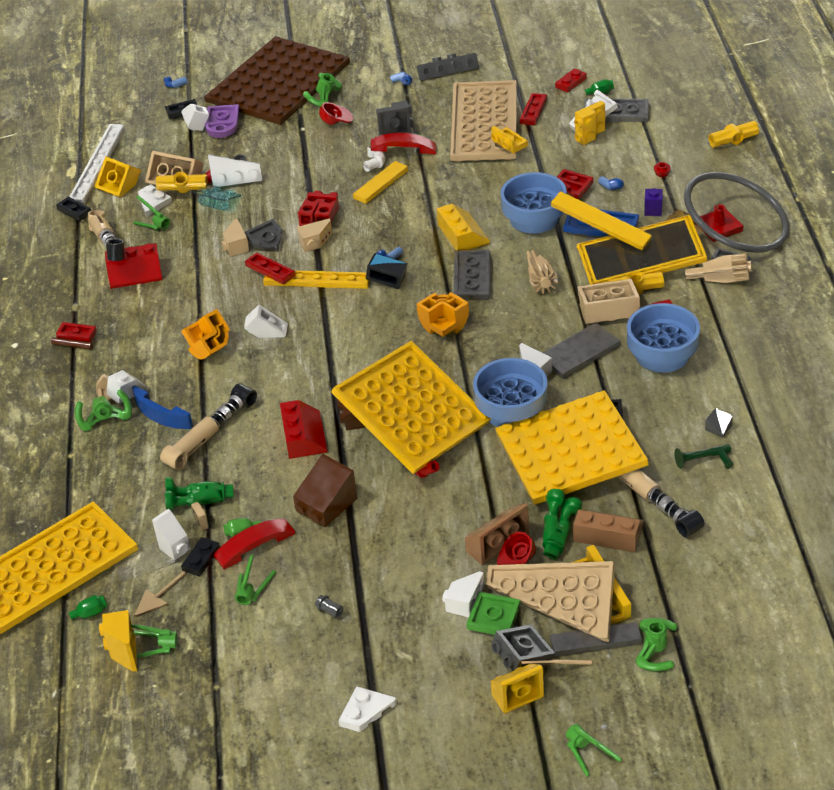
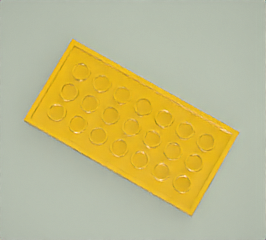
[0,501,139,634]

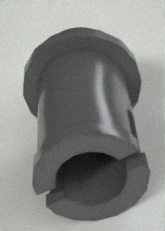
[315,595,343,618]

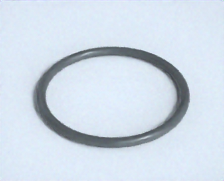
[684,172,789,253]

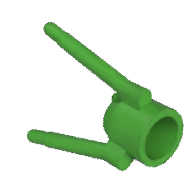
[133,195,170,231]
[234,555,276,605]
[131,624,177,658]
[566,724,622,776]

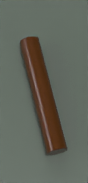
[51,337,93,350]

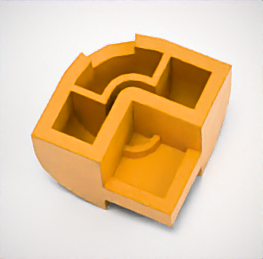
[416,292,469,337]
[181,309,230,360]

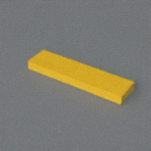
[353,161,408,204]

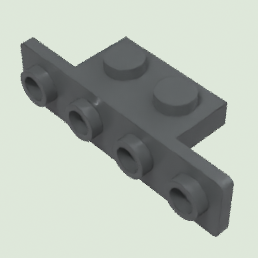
[417,53,479,80]

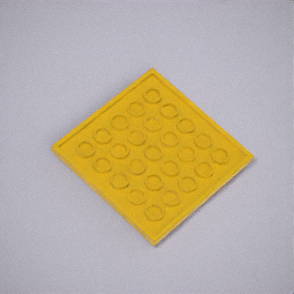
[331,340,492,474]
[495,390,649,505]

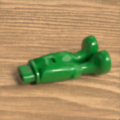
[165,477,234,510]
[542,489,583,560]

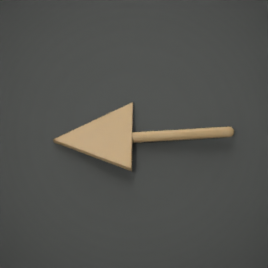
[134,571,186,617]
[521,660,593,666]

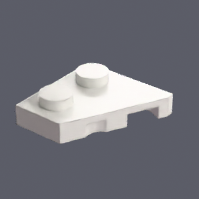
[138,184,172,217]
[338,686,397,732]

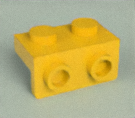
[491,126,528,154]

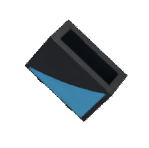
[366,253,408,289]

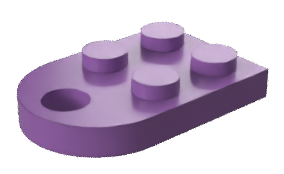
[205,104,239,138]

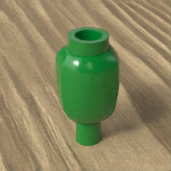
[585,79,614,95]
[68,595,108,620]

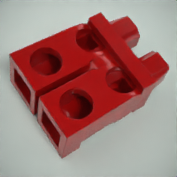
[298,190,339,227]

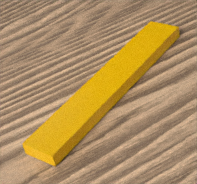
[551,191,652,250]
[263,270,370,289]

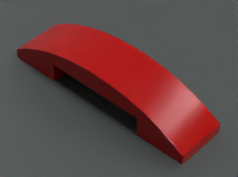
[370,133,436,154]
[213,519,296,569]

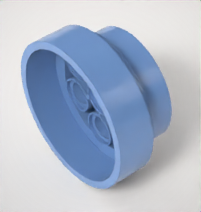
[501,172,567,234]
[627,303,700,372]
[473,358,548,427]

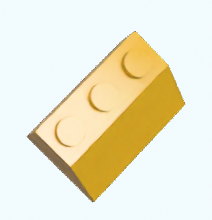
[437,204,490,251]

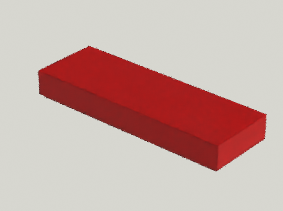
[519,93,547,126]
[245,252,296,285]

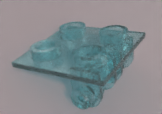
[195,186,241,211]

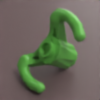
[303,73,342,107]
[75,389,132,431]
[636,618,677,671]

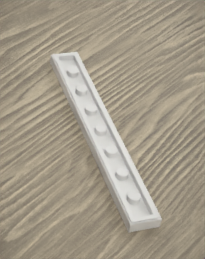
[69,124,125,205]

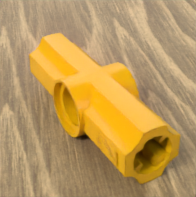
[708,121,759,148]
[156,172,208,193]
[607,271,664,295]

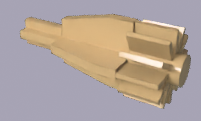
[526,250,558,294]
[685,253,752,283]

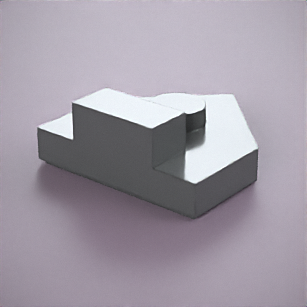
[244,219,282,251]

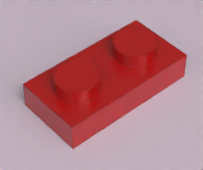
[555,68,587,93]
[56,322,97,342]

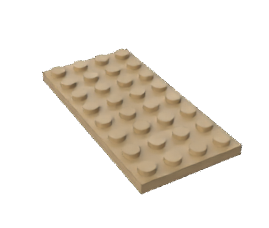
[450,80,517,162]

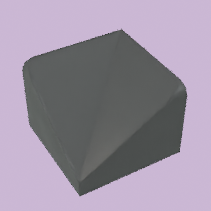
[705,408,733,437]

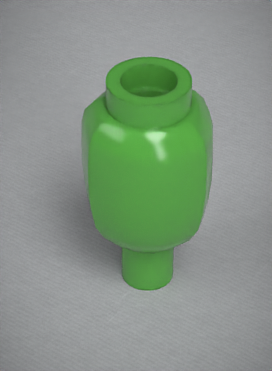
[223,518,261,538]

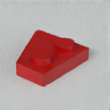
[557,169,594,200]

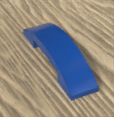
[132,385,193,429]

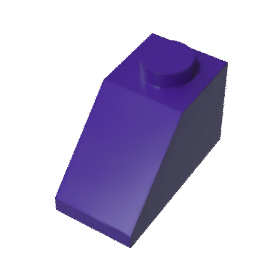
[644,188,663,216]

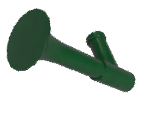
[674,444,733,469]

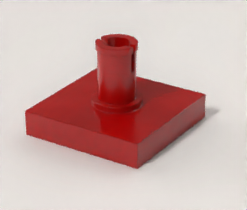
[695,204,744,242]

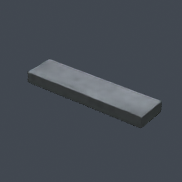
[550,622,641,657]

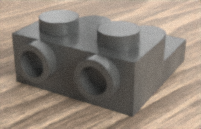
[376,100,413,136]
[491,624,555,671]

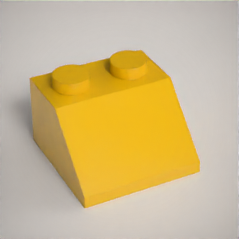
[94,156,141,197]
[99,610,137,672]
[491,664,544,714]

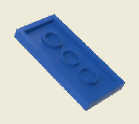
[563,209,639,237]

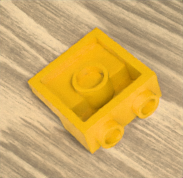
[574,101,605,145]

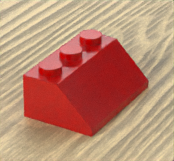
[105,243,162,289]
[280,400,328,459]

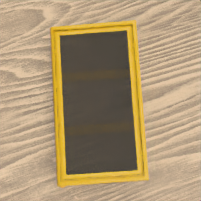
[576,215,707,285]

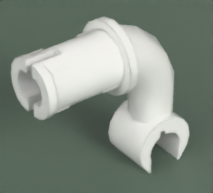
[363,147,386,172]

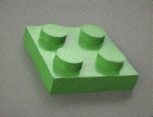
[467,592,521,635]

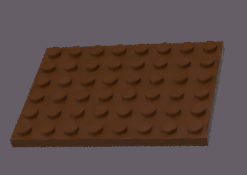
[204,36,350,125]

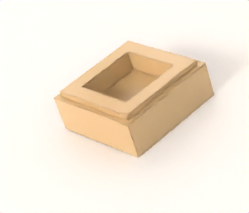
[191,502,209,531]

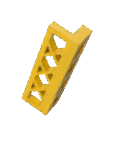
[571,545,631,625]

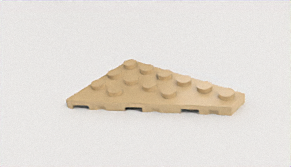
[486,561,615,642]

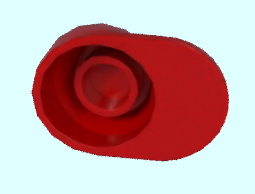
[319,102,353,125]
[497,532,536,565]

